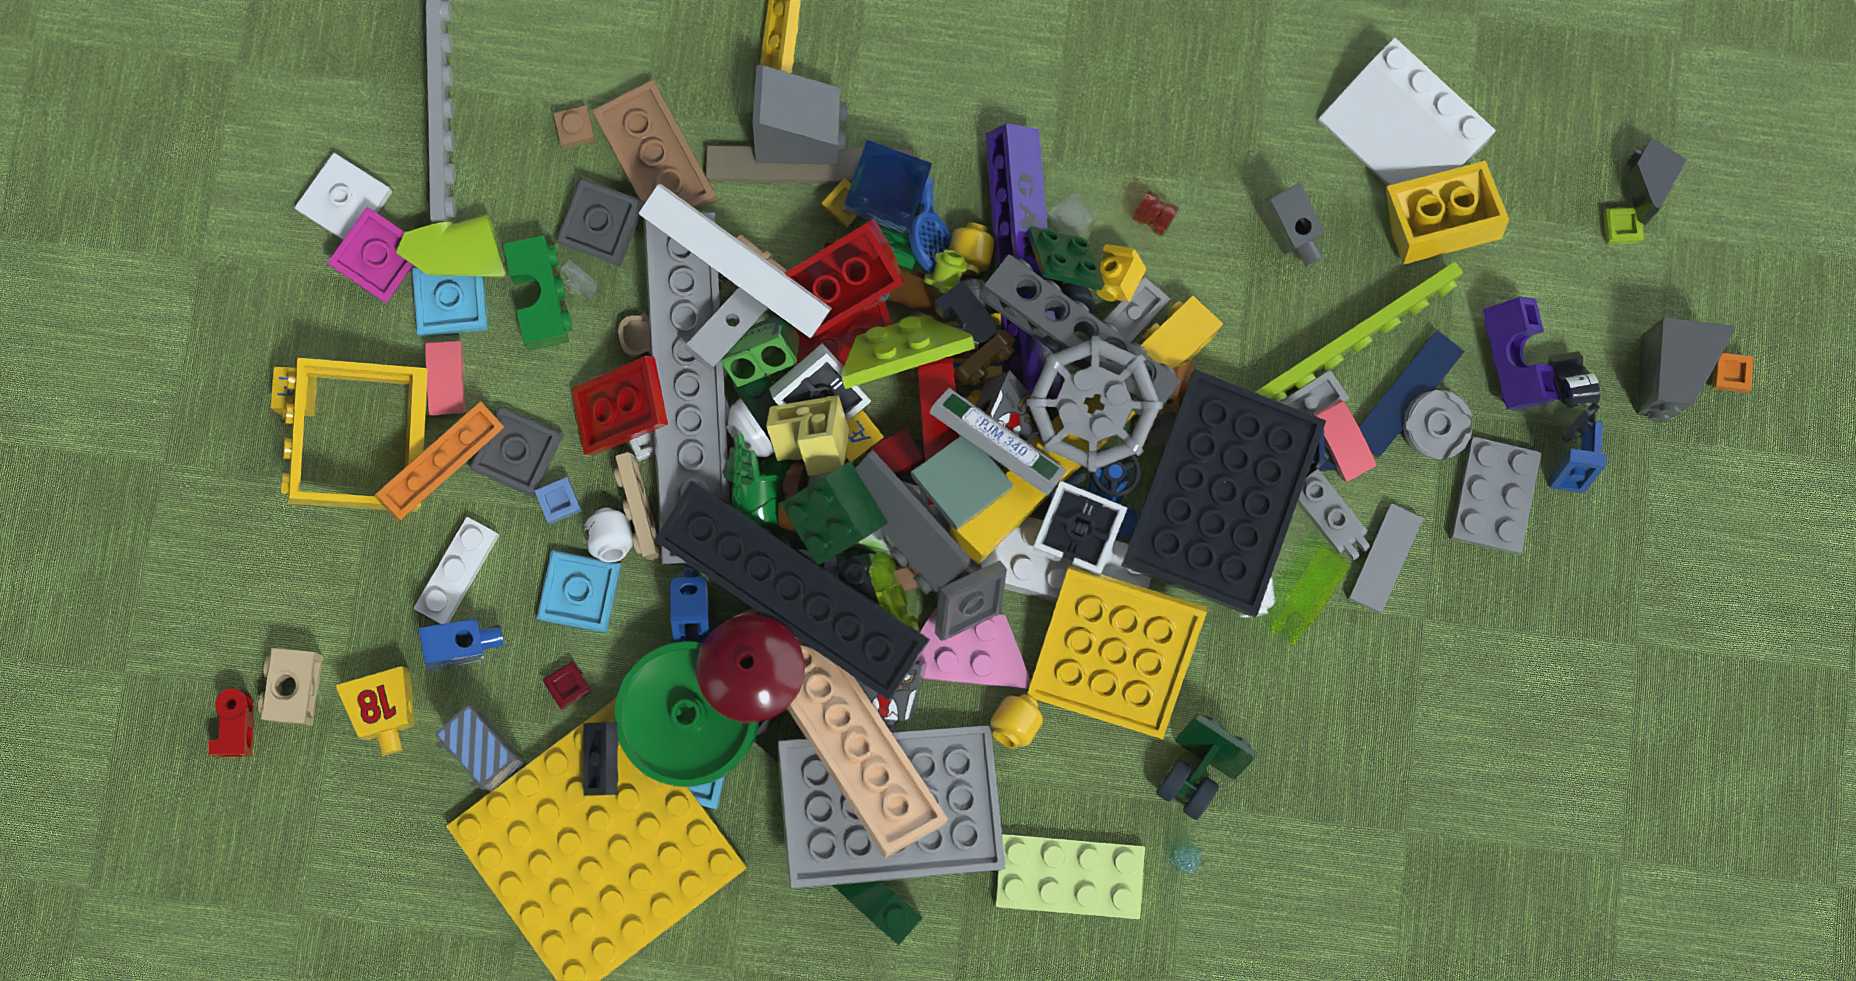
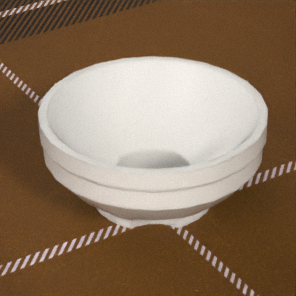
[726,399,775,457]

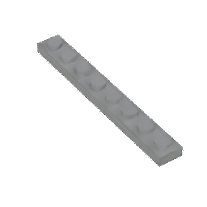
[426,0,456,224]

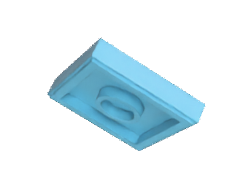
[412,267,489,337]
[537,550,622,633]

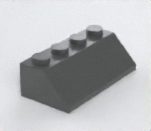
[856,450,971,596]

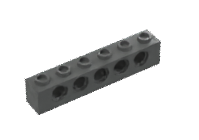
[979,254,1181,416]

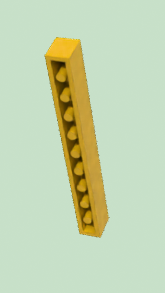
[948,296,1223,565]

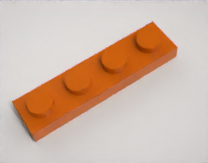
[374,401,504,522]

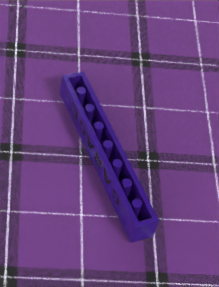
[985,123,1061,399]

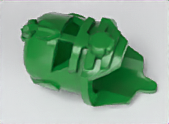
[723,434,792,529]

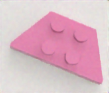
[917,608,1031,690]

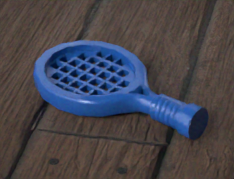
[909,178,951,273]

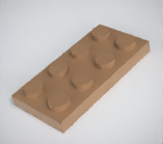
[592,80,717,210]

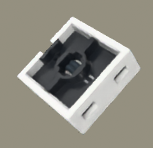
[769,344,871,421]
[1032,481,1127,576]

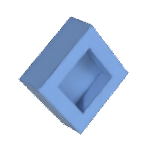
[534,477,582,525]

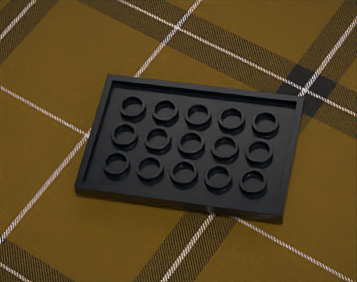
[1121,369,1326,618]

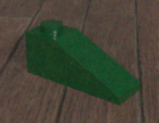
[832,881,922,946]

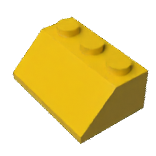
[1386,161,1509,264]

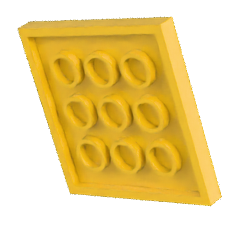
[1027,564,1207,739]

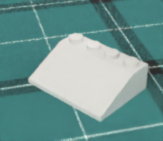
[1318,38,1496,186]

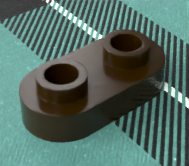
[954,329,1016,386]

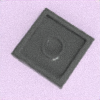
[556,178,645,267]
[469,406,564,498]
[934,560,1007,641]

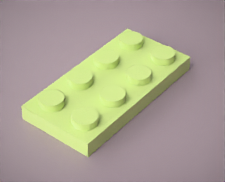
[996,834,1145,919]

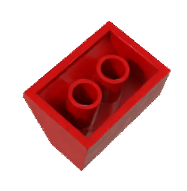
[784,219,905,337]

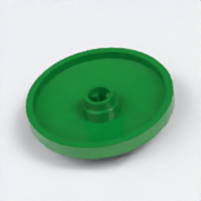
[614,642,759,787]

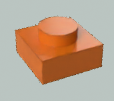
[1712,353,1754,393]

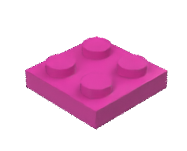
[327,207,413,304]

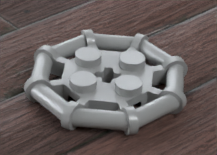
[1026,336,1163,472]

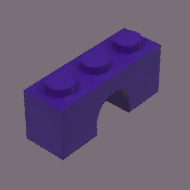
[1483,297,1560,410]

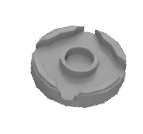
[1403,390,1472,460]

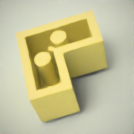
[766,395,849,476]

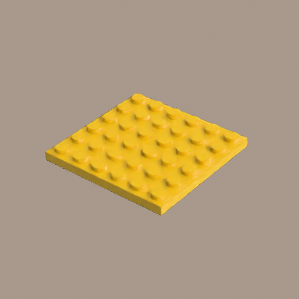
[446,698,748,981]

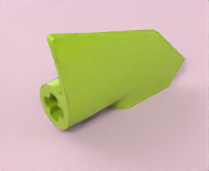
[396,214,506,278]

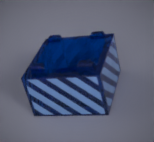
[842,140,933,234]

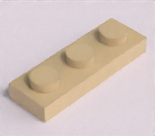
[614,452,661,560]

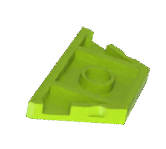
[841,315,975,389]

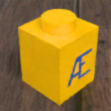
[271,367,318,420]
[845,410,884,466]

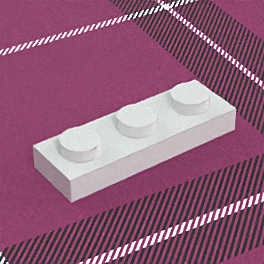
[413,517,499,624]

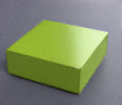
[1603,207,1644,245]

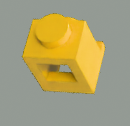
[1096,244,1146,302]

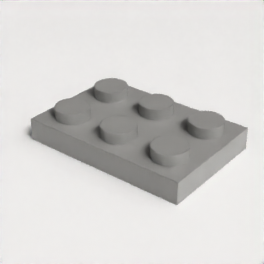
[1450,437,1542,555]

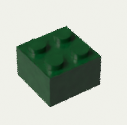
[780,461,888,565]

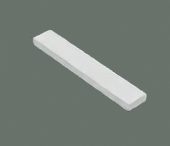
[639,184,832,338]

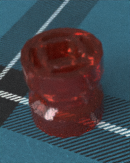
[1132,190,1179,237]

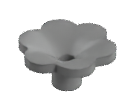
[1146,412,1175,447]

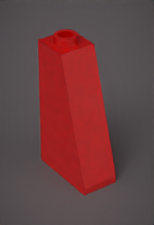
[917,358,959,505]

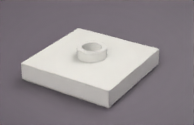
[295,153,392,240]

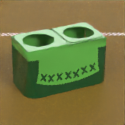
[721,315,800,387]

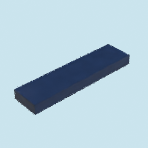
[1359,330,1465,458]

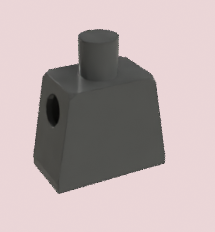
[1255,182,1324,267]

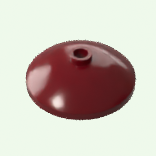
[696,615,805,723]

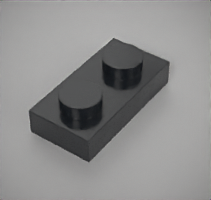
[583,722,619,796]

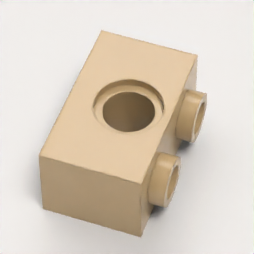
[258,648,323,726]

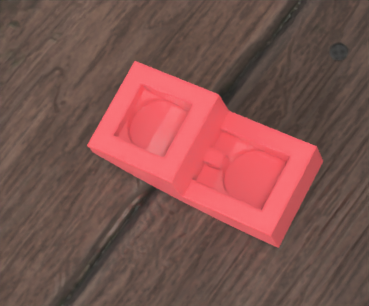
[426,340,466,415]
[1313,400,1377,482]

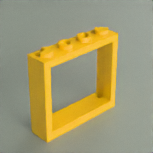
[281,358,428,512]

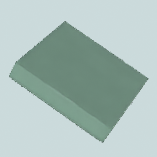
[911,436,1013,531]

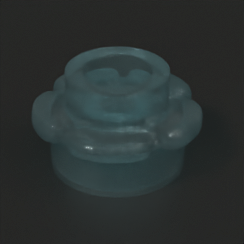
[1169,846,1205,873]

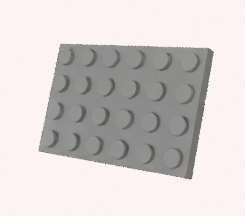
[777,725,1006,889]

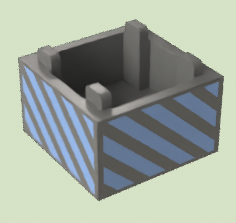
[435,704,527,791]

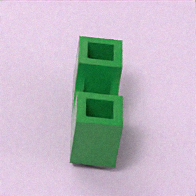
[503,235,573,351]

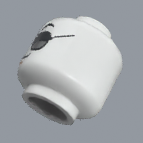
[584,508,633,562]

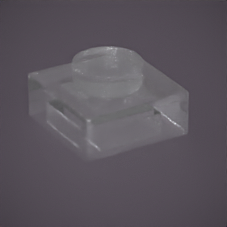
[1047,193,1096,236]
[560,259,600,300]

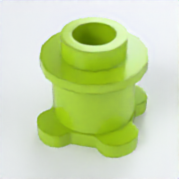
[924,250,968,294]

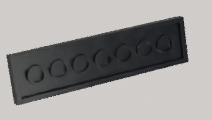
[654,481,931,700]

